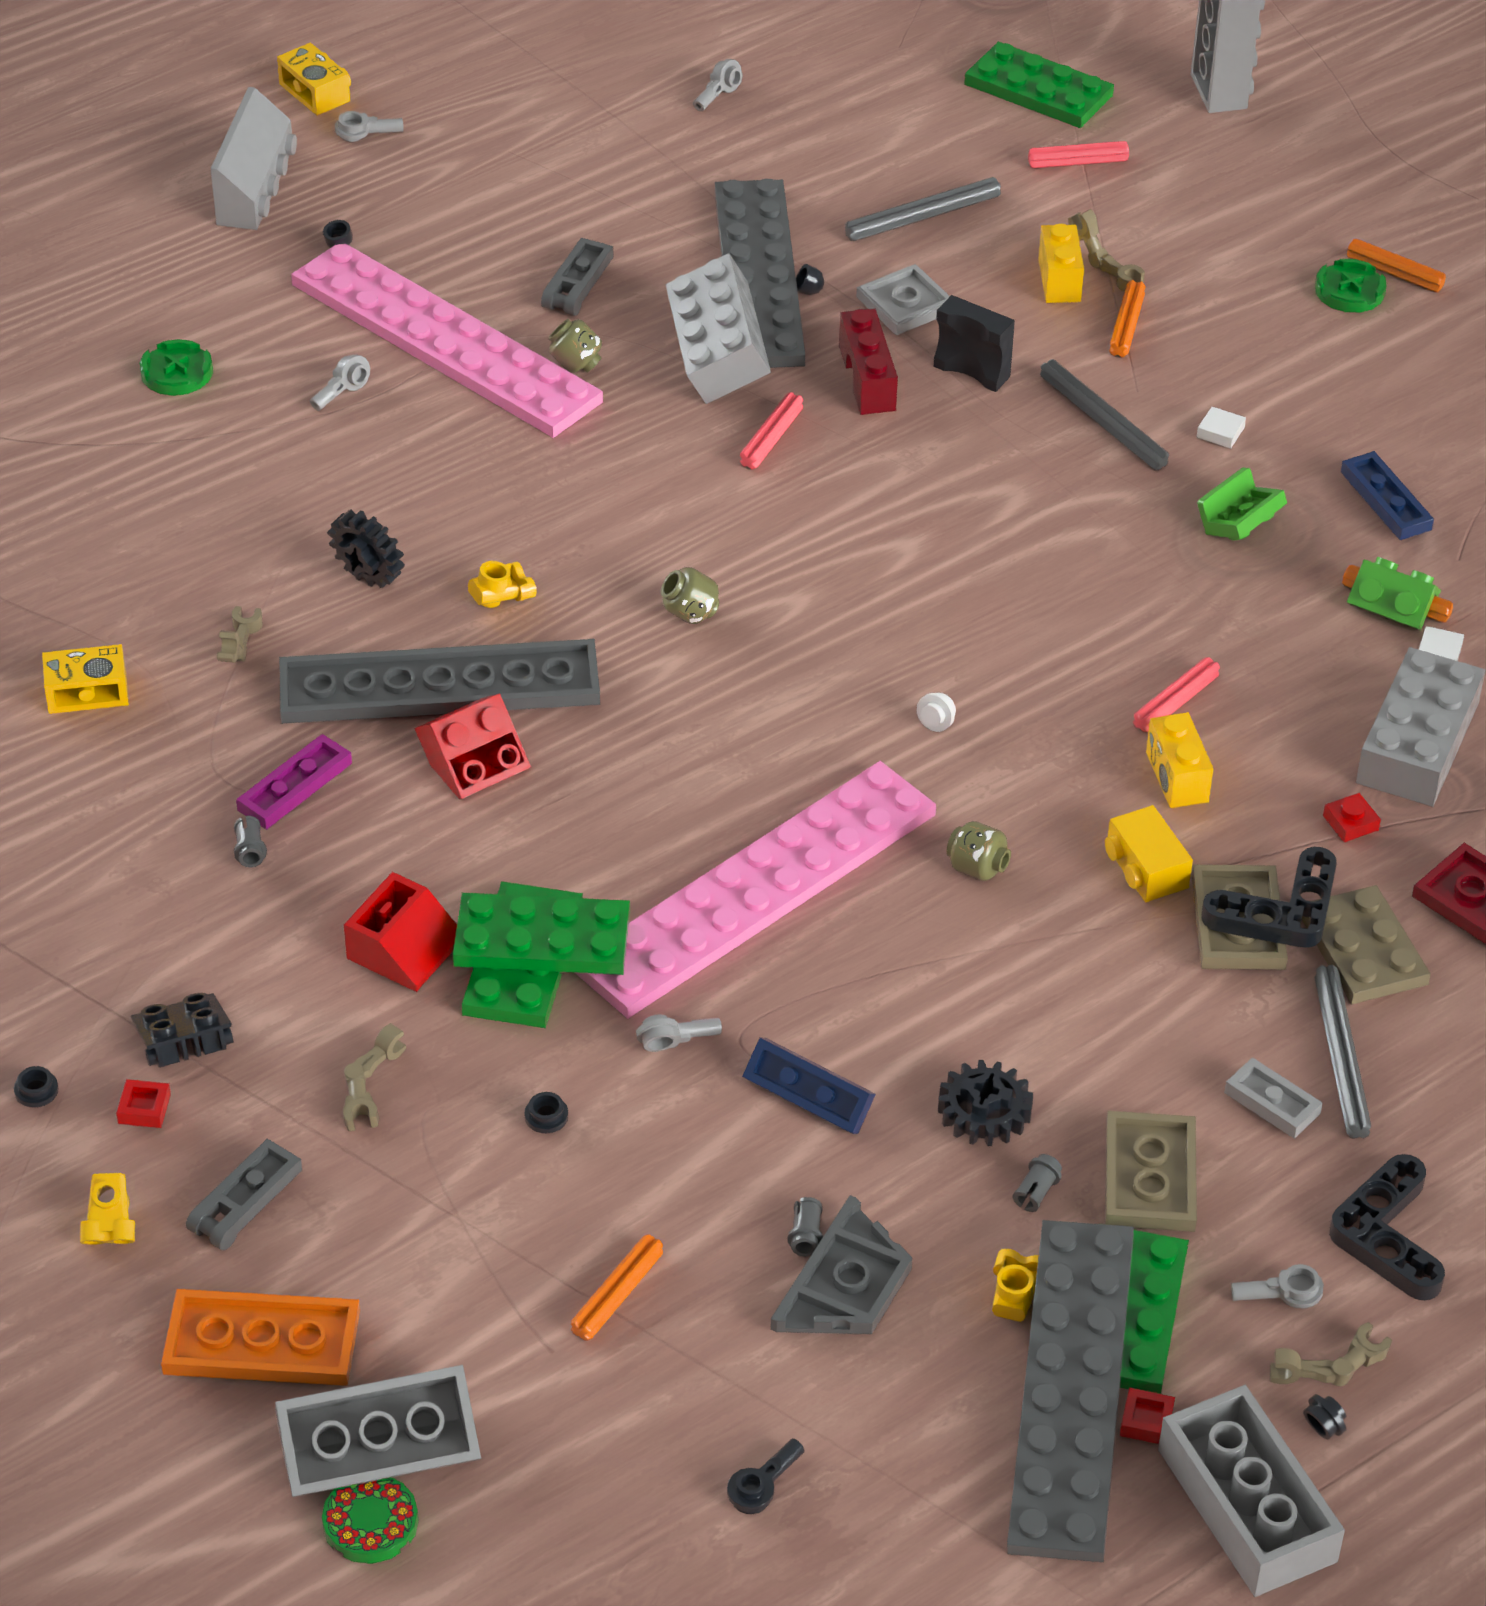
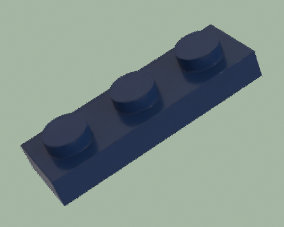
[1341,451,1434,540]
[742,1037,876,1134]

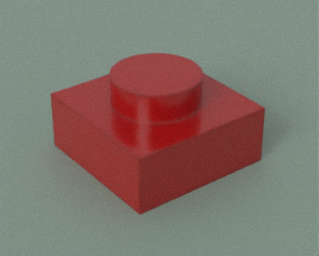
[1323,792,1381,842]
[116,1079,171,1128]
[1120,1388,1175,1444]

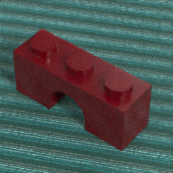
[839,308,898,415]

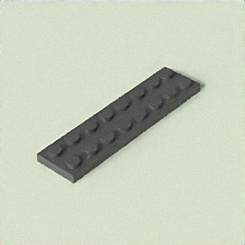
[715,179,805,368]
[279,639,600,724]
[1007,1220,1134,1563]

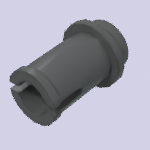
[234,816,267,868]
[1013,1154,1062,1212]
[787,1197,823,1257]

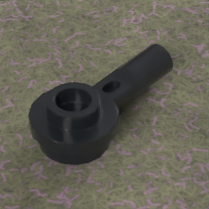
[727,1438,805,1514]

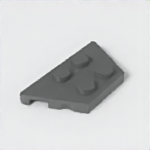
[771,1195,913,1334]

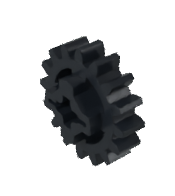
[327,509,405,588]
[938,1060,1033,1146]

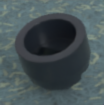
[323,220,353,248]
[796,264,824,295]

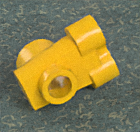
[468,561,537,608]
[80,1173,135,1245]
[992,1249,1039,1322]

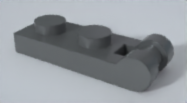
[541,238,614,316]
[186,1138,302,1251]

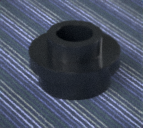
[14,1066,59,1108]
[524,1092,568,1134]
[1303,1394,1347,1440]

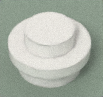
[917,693,956,732]

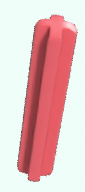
[1028,141,1129,168]
[740,392,803,470]
[1133,657,1220,732]

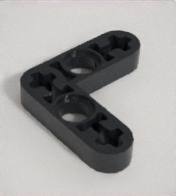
[1201,847,1337,948]
[1329,1154,1445,1301]

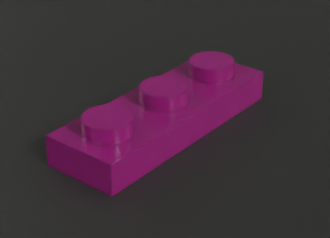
[236,734,352,830]

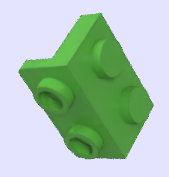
[1197,467,1287,540]
[1347,557,1441,631]

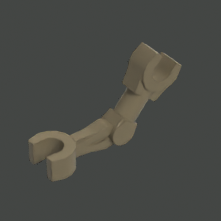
[1068,209,1145,291]
[217,606,263,663]
[343,1023,406,1131]
[1270,1322,1392,1386]

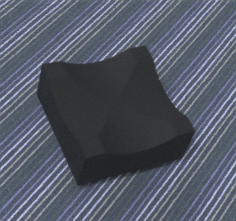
[933,295,1015,392]

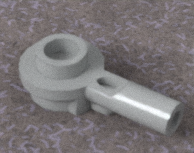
[693,59,743,111]
[335,111,403,142]
[310,354,370,411]
[636,1014,722,1052]
[1231,1264,1324,1309]

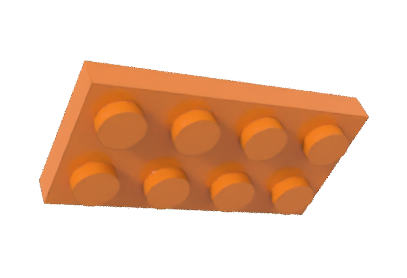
[161,1289,360,1386]

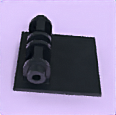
[131,993,234,1068]

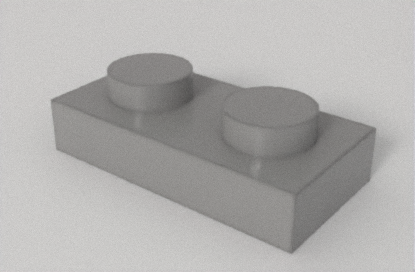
[1224,1057,1322,1139]

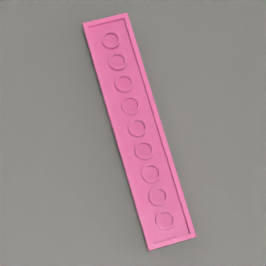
[291,243,603,438]
[574,761,936,1019]

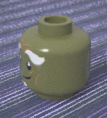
[548,319,602,373]
[661,567,720,624]
[946,821,1011,881]

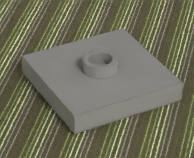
[856,264,950,335]

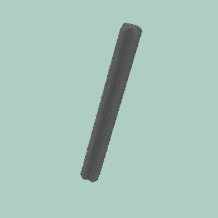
[845,177,1001,241]
[1040,359,1169,470]
[1314,965,1371,1139]

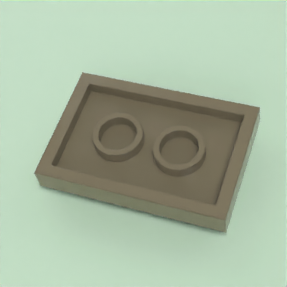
[1192,865,1288,970]
[1302,885,1431,1005]
[1105,1111,1197,1232]

